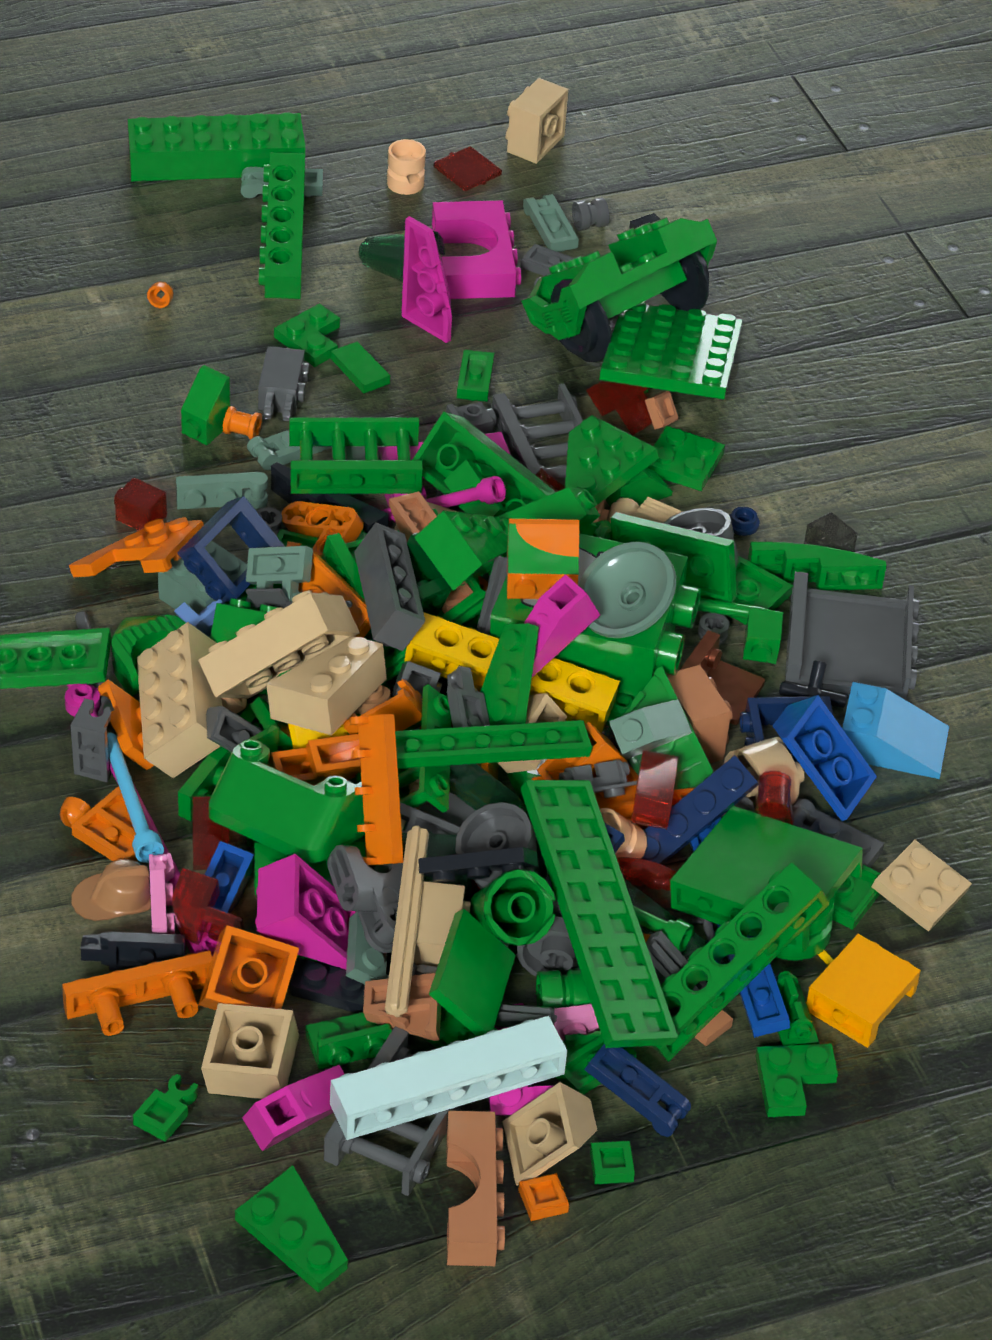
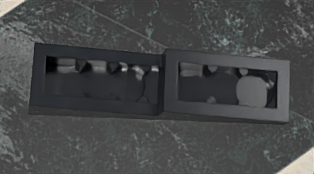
[271,462,389,533]

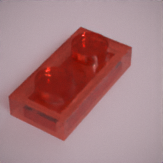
[193,796,229,870]

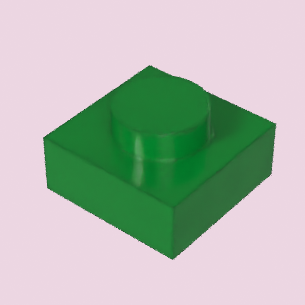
[590,1141,635,1184]

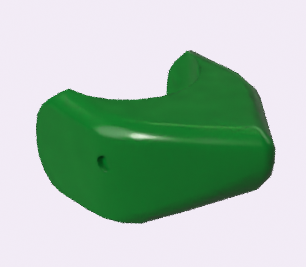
[111,614,185,697]

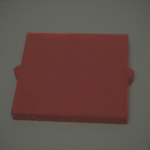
[434,146,502,191]

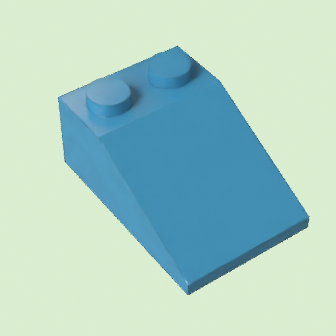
[842,682,949,779]

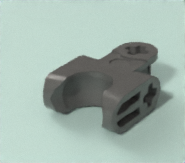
[327,845,405,953]

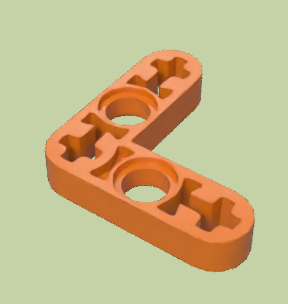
[281,501,364,557]

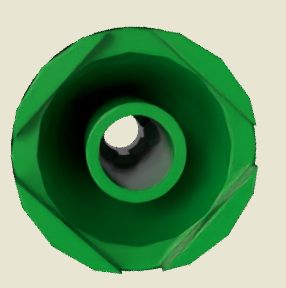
[469,869,555,946]

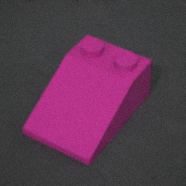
[255,854,357,970]

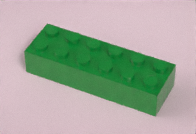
[127,112,305,182]
[412,411,598,536]

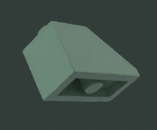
[609,699,692,760]

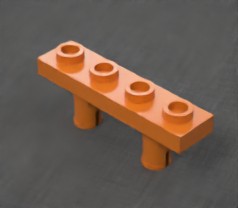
[62,950,213,1036]

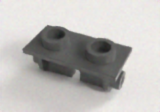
[559,759,637,798]

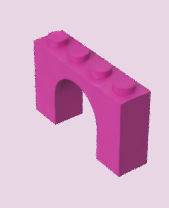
[432,200,521,299]

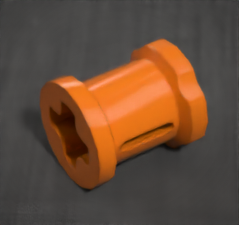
[223,406,262,440]

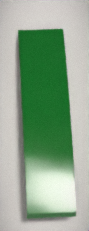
[748,542,887,591]

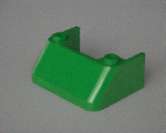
[209,725,365,863]

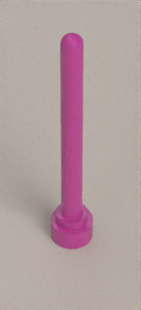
[382,476,506,521]

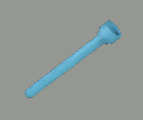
[107,733,164,863]

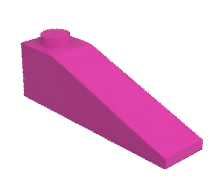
[401,216,452,343]

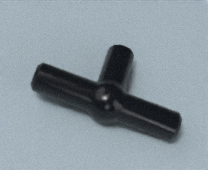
[779,660,848,708]

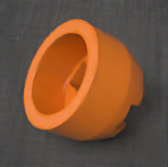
[147,281,174,308]
[60,797,91,828]

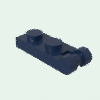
[584,1044,691,1137]

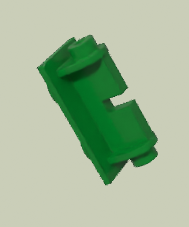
[776,971,819,1046]

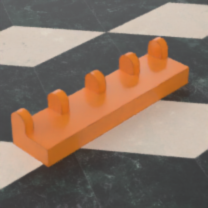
[350,714,404,865]

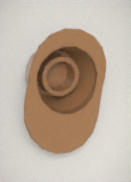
[72,859,151,921]

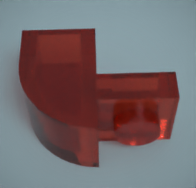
[586,380,652,436]
[172,868,244,945]

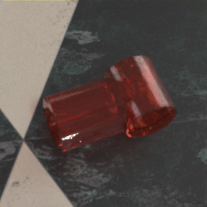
[756,771,794,825]

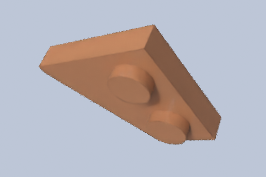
[363,973,441,1041]

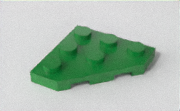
[565,415,659,506]

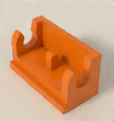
[343,679,422,735]

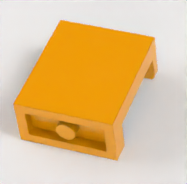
[806,934,921,1048]

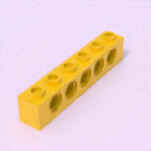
[404,612,620,732]

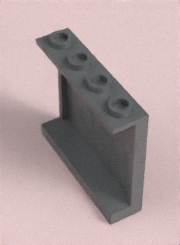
[784,571,919,700]

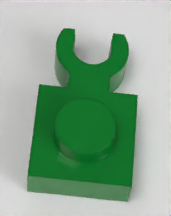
[133,1074,198,1142]

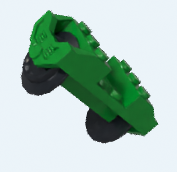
[521,217,717,362]

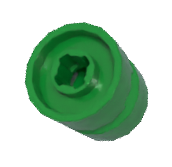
[536,968,591,1009]

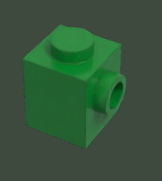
[743,607,783,664]

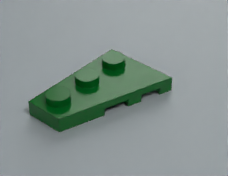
[480,623,539,726]
[235,1165,348,1293]

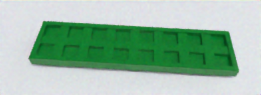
[520,780,678,1048]

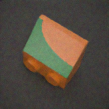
[507,519,579,599]

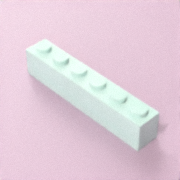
[330,1016,567,1140]

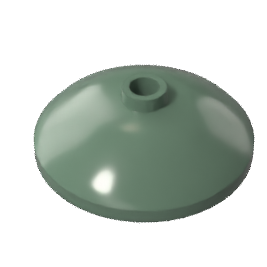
[578,542,676,638]

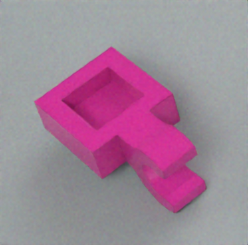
[488,1086,553,1116]

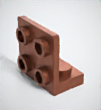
[680,630,765,725]

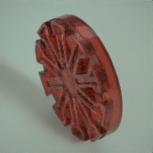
[617,857,677,891]

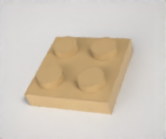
[871,840,972,932]

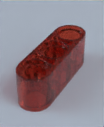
[631,750,678,830]

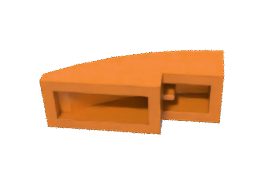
[267,734,361,786]

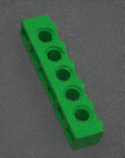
[259,152,305,299]
[652,862,829,1062]

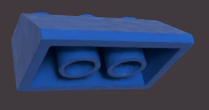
[773,695,877,821]

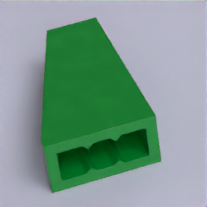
[488,487,600,575]

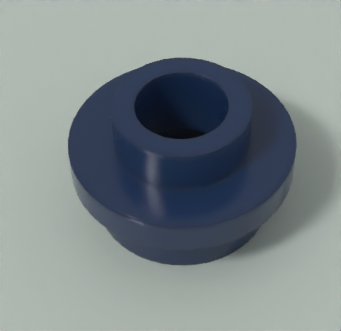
[729,507,760,536]

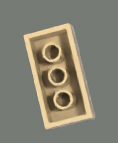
[198,590,360,699]
[137,622,222,778]

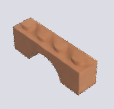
[447,1111,505,1266]

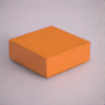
[518,1173,569,1221]

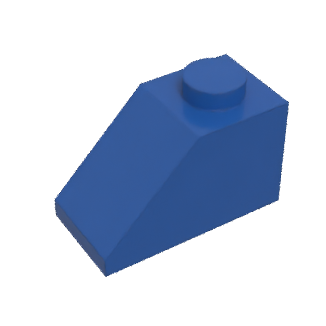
[190,841,254,921]

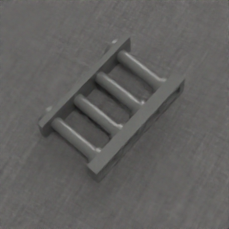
[492,383,583,483]
[324,1026,463,1196]

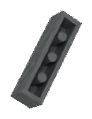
[354,523,425,651]

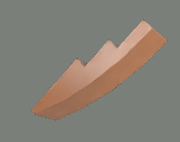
[389,492,473,614]

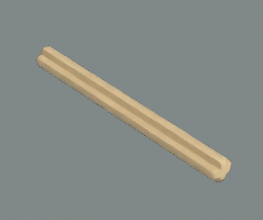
[385,826,429,1017]

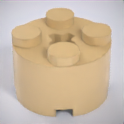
[724,737,805,815]

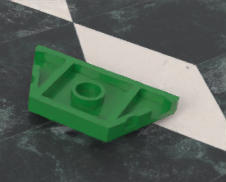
[620,666,714,791]

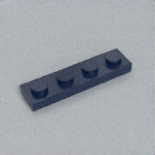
[637,755,759,877]

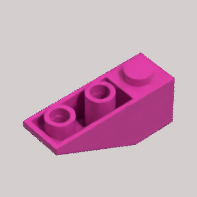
[524,574,600,677]
[242,1065,345,1151]

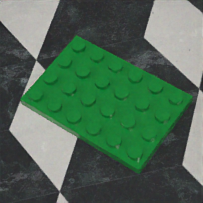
[599,302,742,400]

